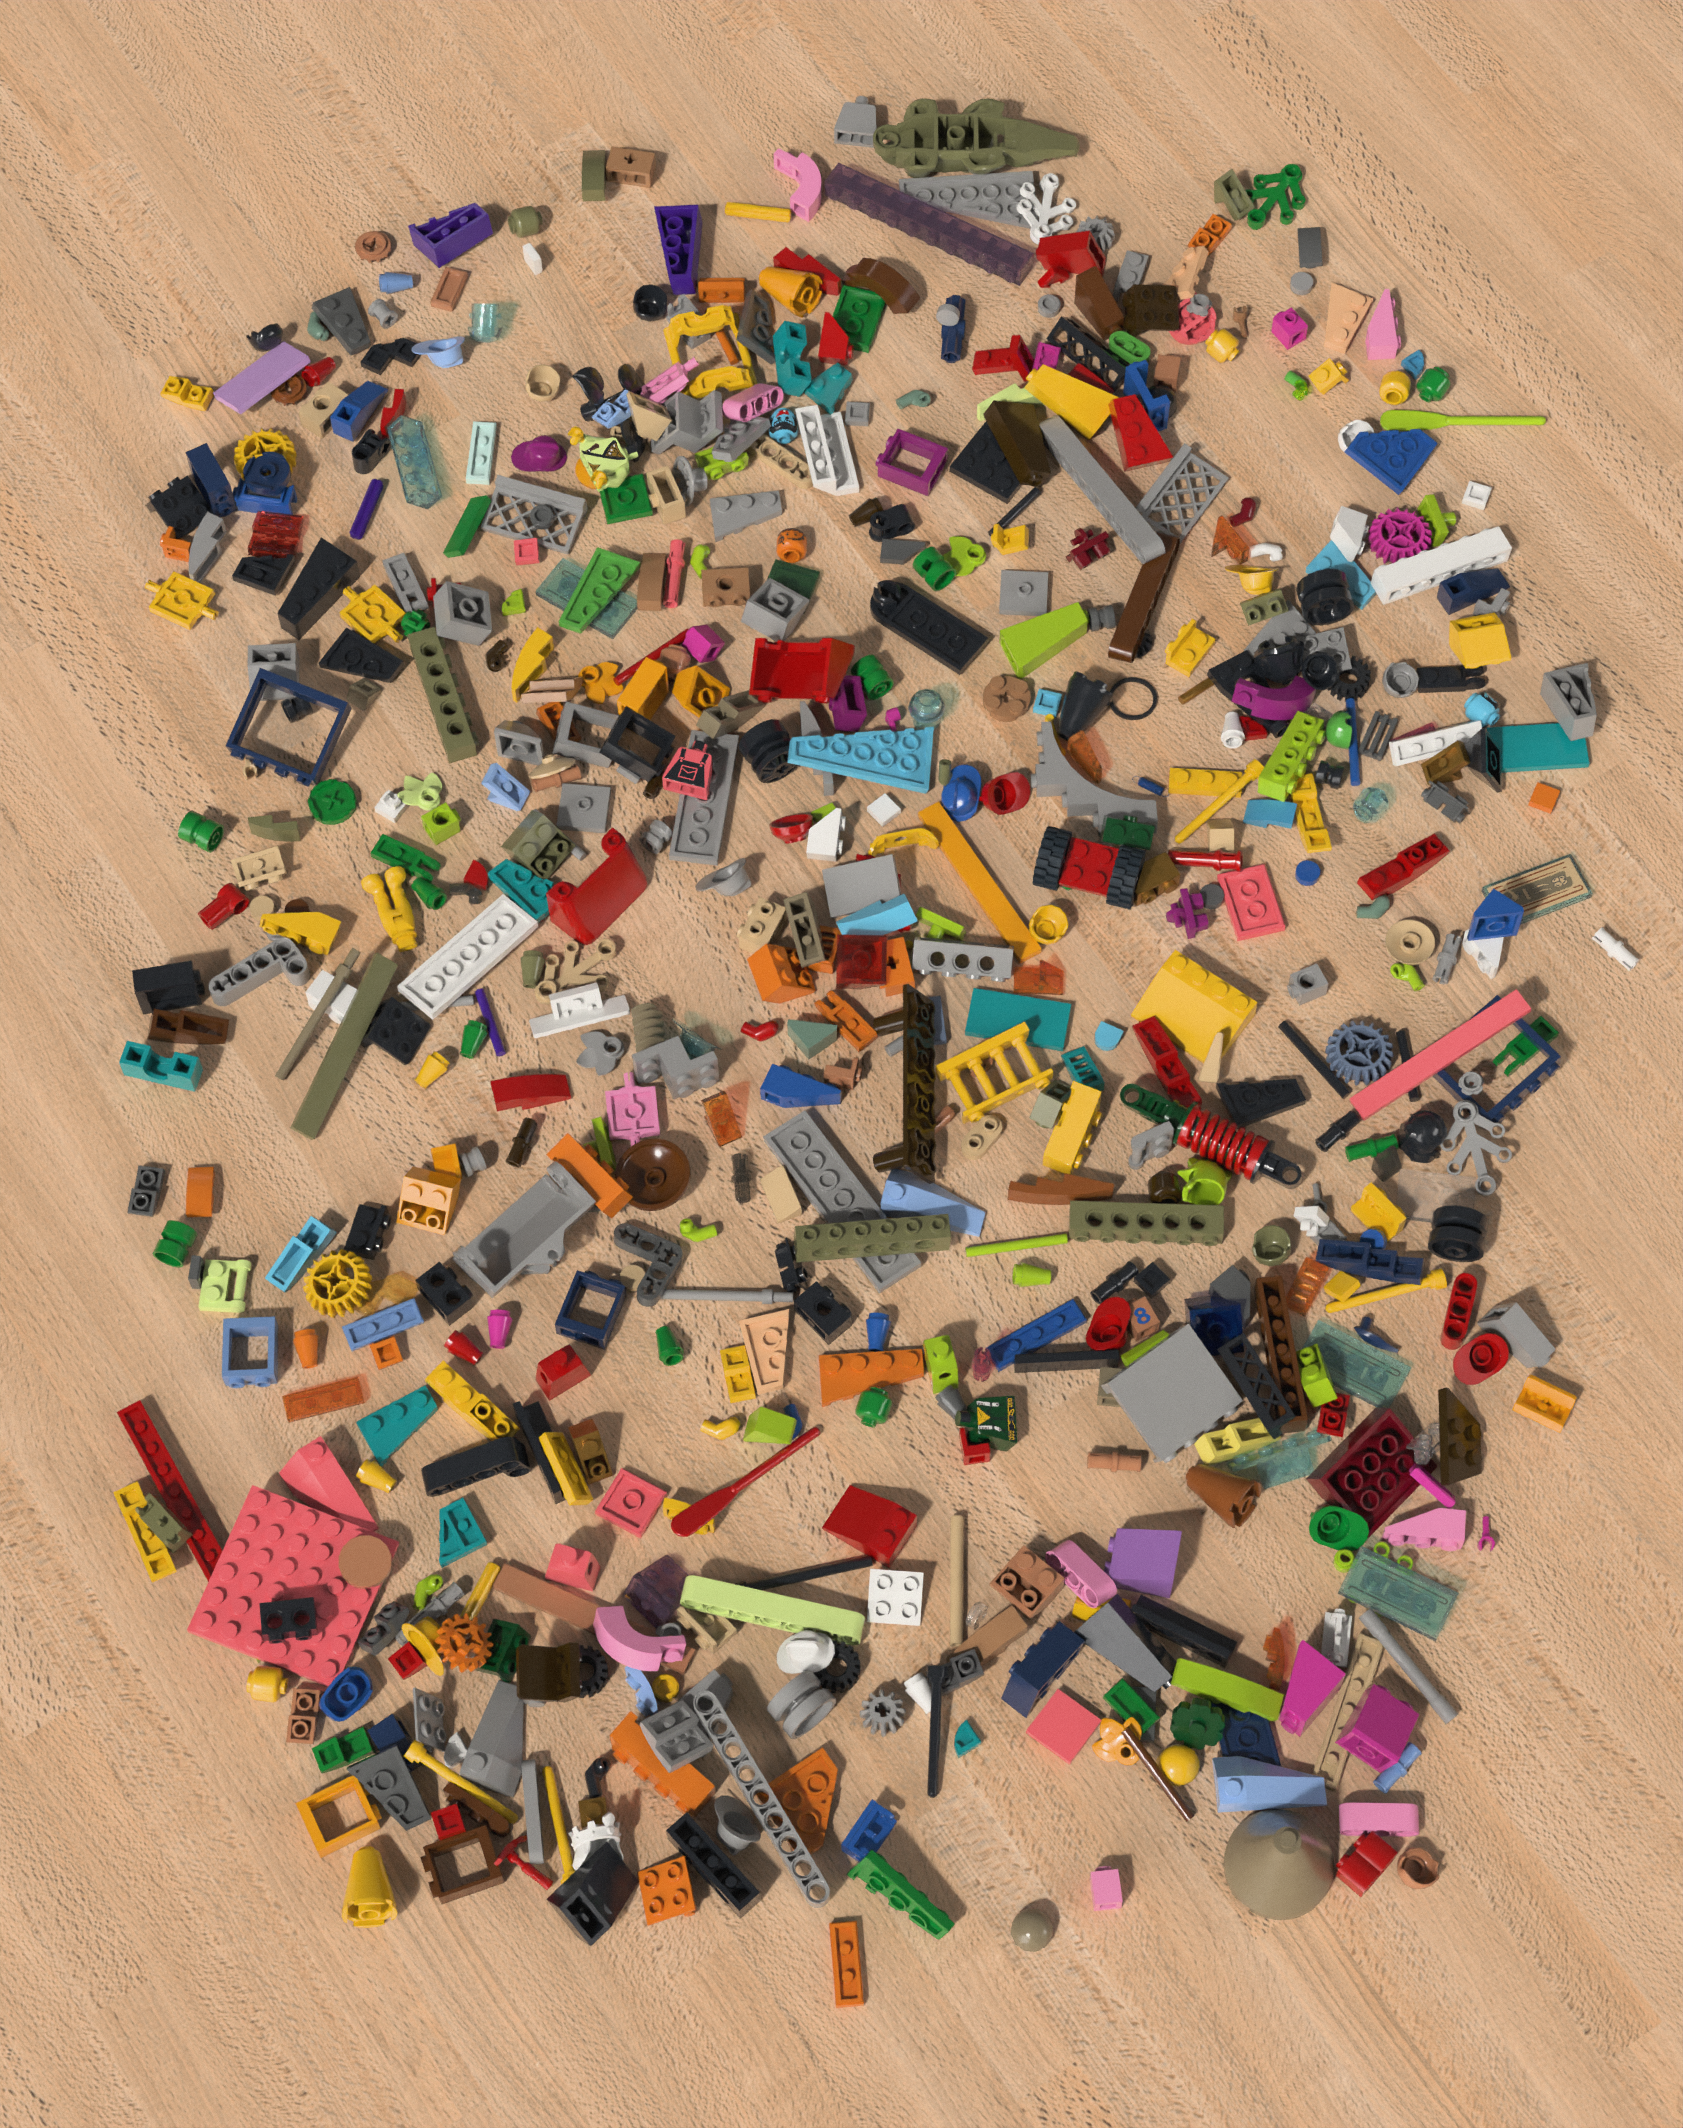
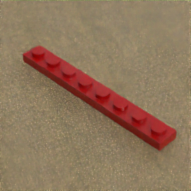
[117,1400,222,1582]

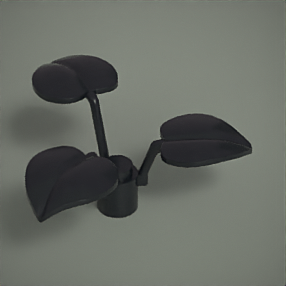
[572,364,646,463]

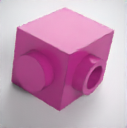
[1271,307,1308,350]
[682,625,725,663]

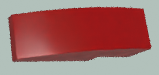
[773,247,841,296]
[490,1074,571,1112]

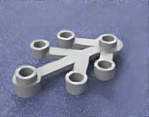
[1440,1100,1512,1196]

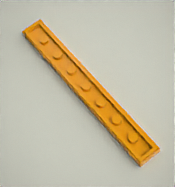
[918,801,1041,964]

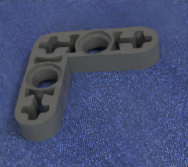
[613,1223,683,1307]

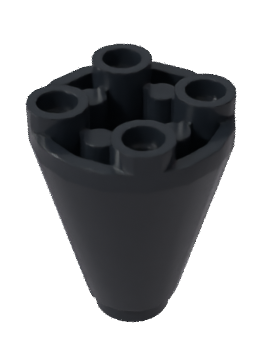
[1057,671,1113,742]

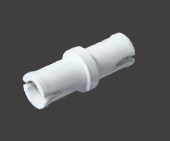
[1592,927,1639,971]

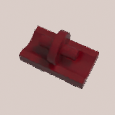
[1066,528,1111,570]

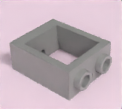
[553,701,622,768]

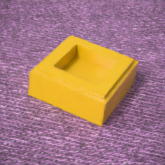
[1323,1271,1361,1303]

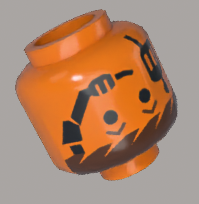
[776,528,807,563]

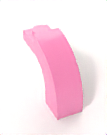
[773,148,822,222]
[593,1606,686,1671]

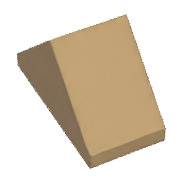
[1206,819,1234,852]

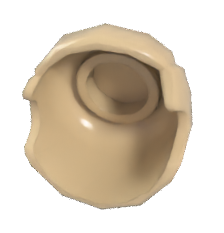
[525,364,560,402]

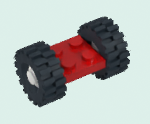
[1032,826,1146,910]

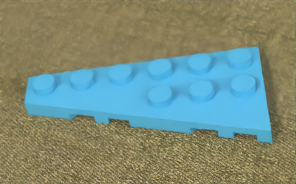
[788,727,934,794]

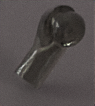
[450,883,483,904]

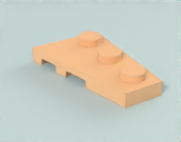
[1163,246,1209,300]
[1324,282,1373,354]
[739,1309,789,1395]

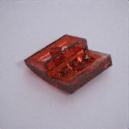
[248,511,304,558]

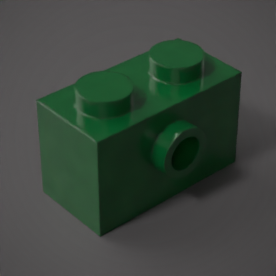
[1100,815,1155,850]

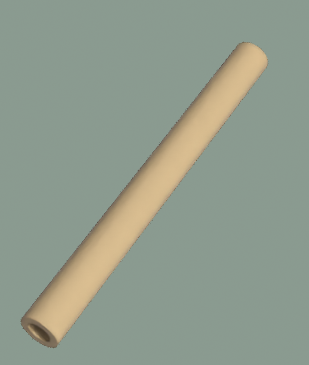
[950,1515,964,1647]

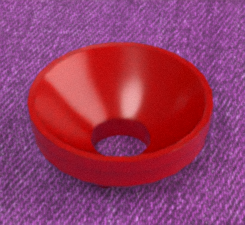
[769,814,814,844]

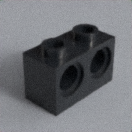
[415,1262,474,1326]
[259,1597,318,1644]

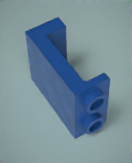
[1123,360,1170,432]

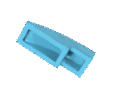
[836,894,918,944]
[265,1216,337,1293]

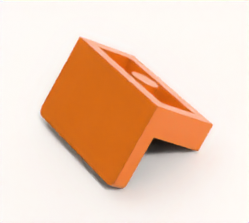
[698,278,745,303]

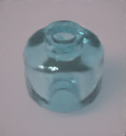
[1353,787,1389,823]

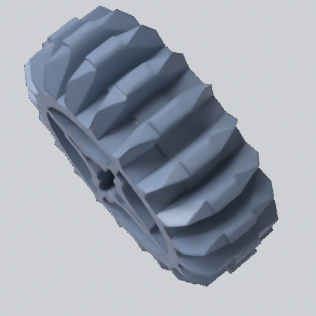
[1325,1020,1394,1086]

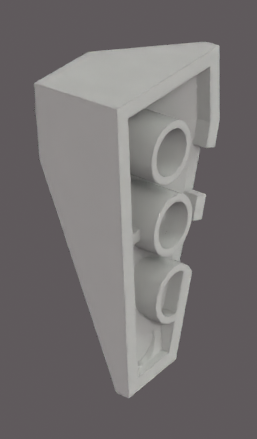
[459,1680,524,1798]

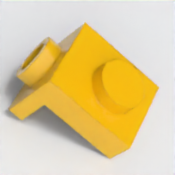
[1309,358,1349,395]
[991,524,1029,555]

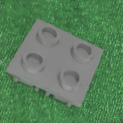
[1297,627,1352,672]
[413,1688,446,1753]

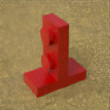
[972,335,1034,382]

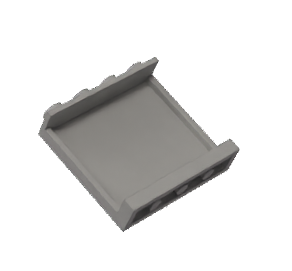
[1101,1324,1243,1463]

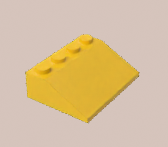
[1131,950,1258,1063]

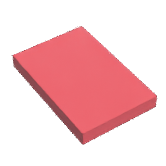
[1217,864,1285,941]

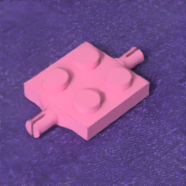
[639,357,699,405]
[605,1072,660,1146]

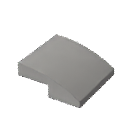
[640,1700,714,1773]

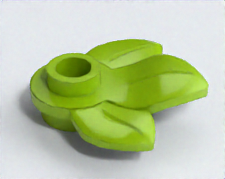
[943,536,986,576]

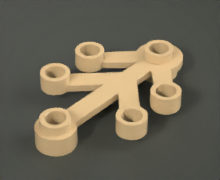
[535,939,616,1004]

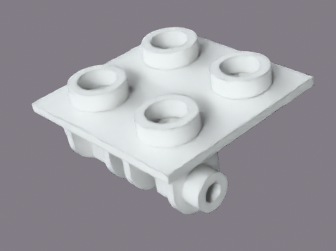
[867,1569,924,1626]

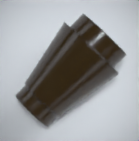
[848,497,883,527]

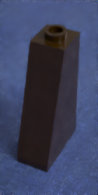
[984,400,1051,487]

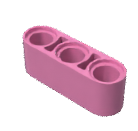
[722,383,784,422]
[1045,1540,1117,1608]
[1339,1803,1419,1837]

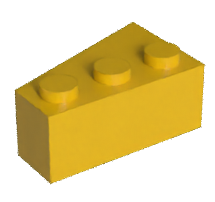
[1043,1081,1102,1174]

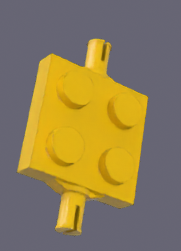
[145,571,219,630]
[339,584,406,644]

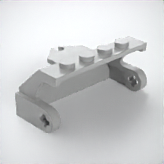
[453,1161,596,1298]

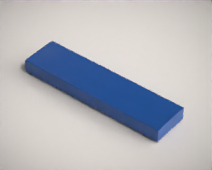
[985,1299,1087,1372]

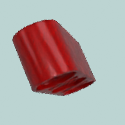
[1440,1273,1478,1350]

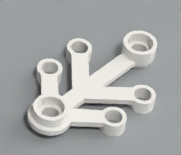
[1017,173,1076,245]

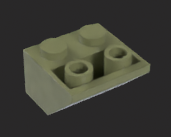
[501,810,576,880]

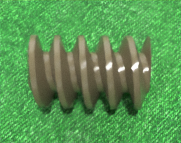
[631,1003,666,1052]

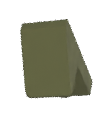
[1214,169,1255,221]

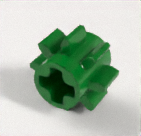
[401,609,431,637]

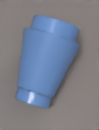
[379,272,413,294]

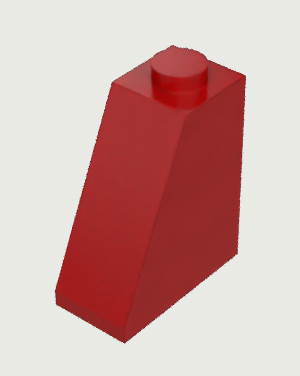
[1036,230,1106,277]

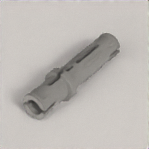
[394,1582,465,1646]

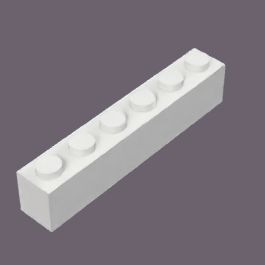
[1371,526,1512,605]

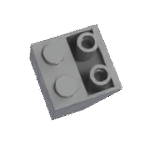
[248,643,299,701]

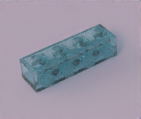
[387,415,442,509]

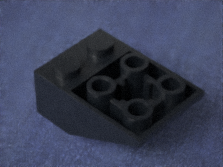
[546,1841,639,1946]

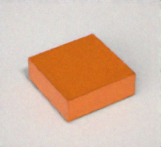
[1528,782,1560,814]

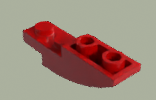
[1357,833,1450,900]

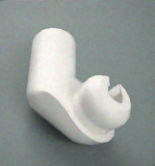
[1248,543,1283,562]

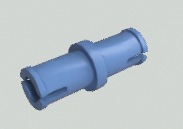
[1373,1742,1422,1794]

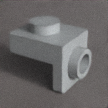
[1473,588,1511,618]

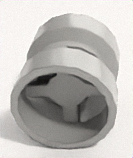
[639,820,673,854]

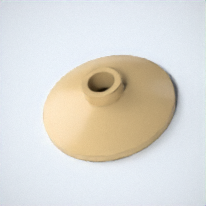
[529,754,575,779]
[1385,920,1435,965]

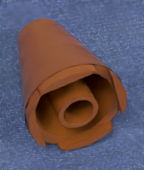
[1186,1463,1262,1528]

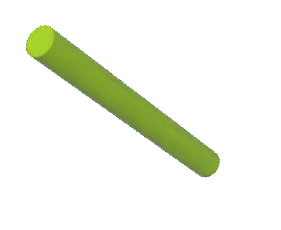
[965,1233,1068,1257]

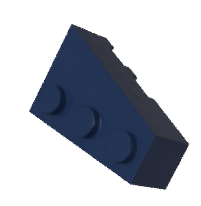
[1001,1621,1085,1718]

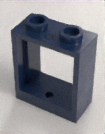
[185,443,237,518]
[555,1270,627,1350]

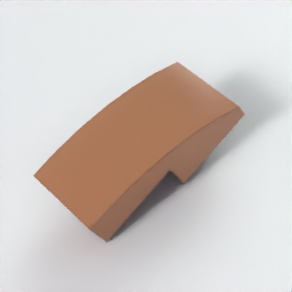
[286,1688,322,1744]

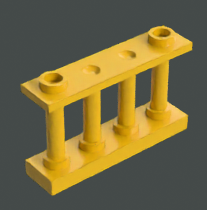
[936,1022,1053,1124]

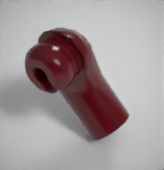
[1229,497,1257,527]

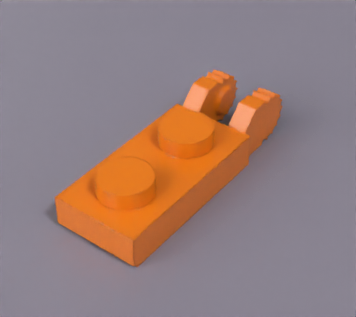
[814,990,878,1052]

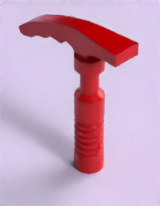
[494,1835,554,1890]

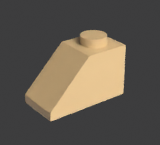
[626,391,672,441]

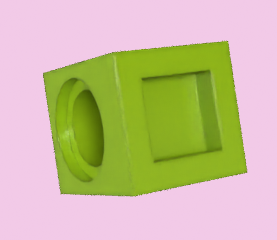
[421,802,461,845]

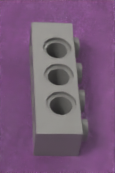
[912,937,1014,982]

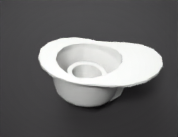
[777,1630,835,1674]

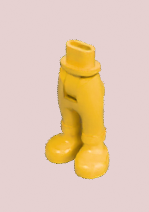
[361,866,417,952]

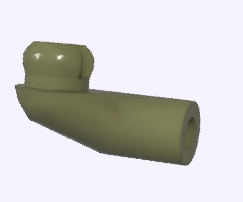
[938,759,952,786]

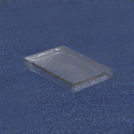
[1396,1169,1476,1223]

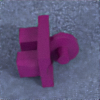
[1166,888,1208,939]

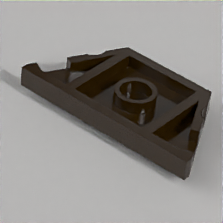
[1438,1387,1482,1486]

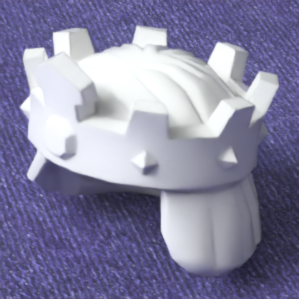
[568,1812,624,1871]

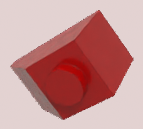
[818,312,854,366]

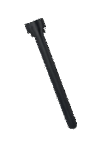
[926,1665,948,1798]

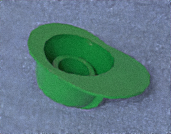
[1309,1505,1369,1551]

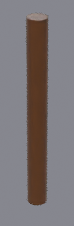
[1121,1726,1195,1822]

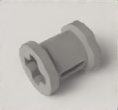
[368,299,398,329]

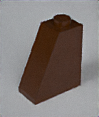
[1074,266,1124,341]

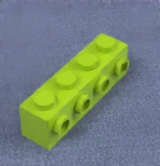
[1258,711,1326,802]

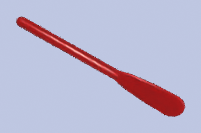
[671,1427,820,1537]

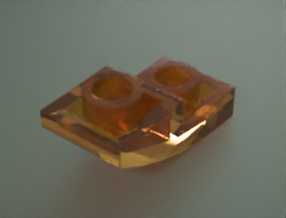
[1263,1627,1285,1691]

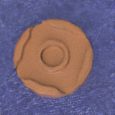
[339,1535,392,1589]

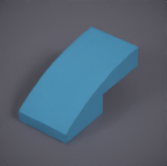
[1243,799,1297,829]

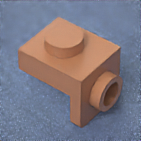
[824,1057,863,1090]

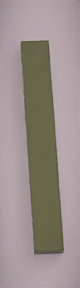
[290,953,398,1140]

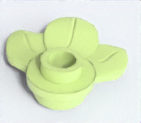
[397,773,442,810]

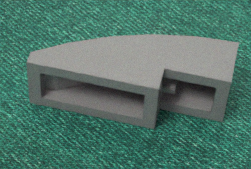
[189,512,227,583]

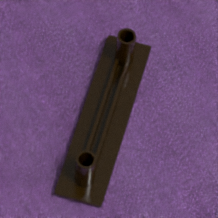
[873,984,936,1184]

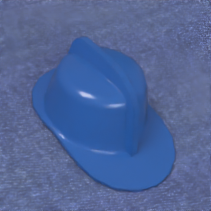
[941,765,981,822]

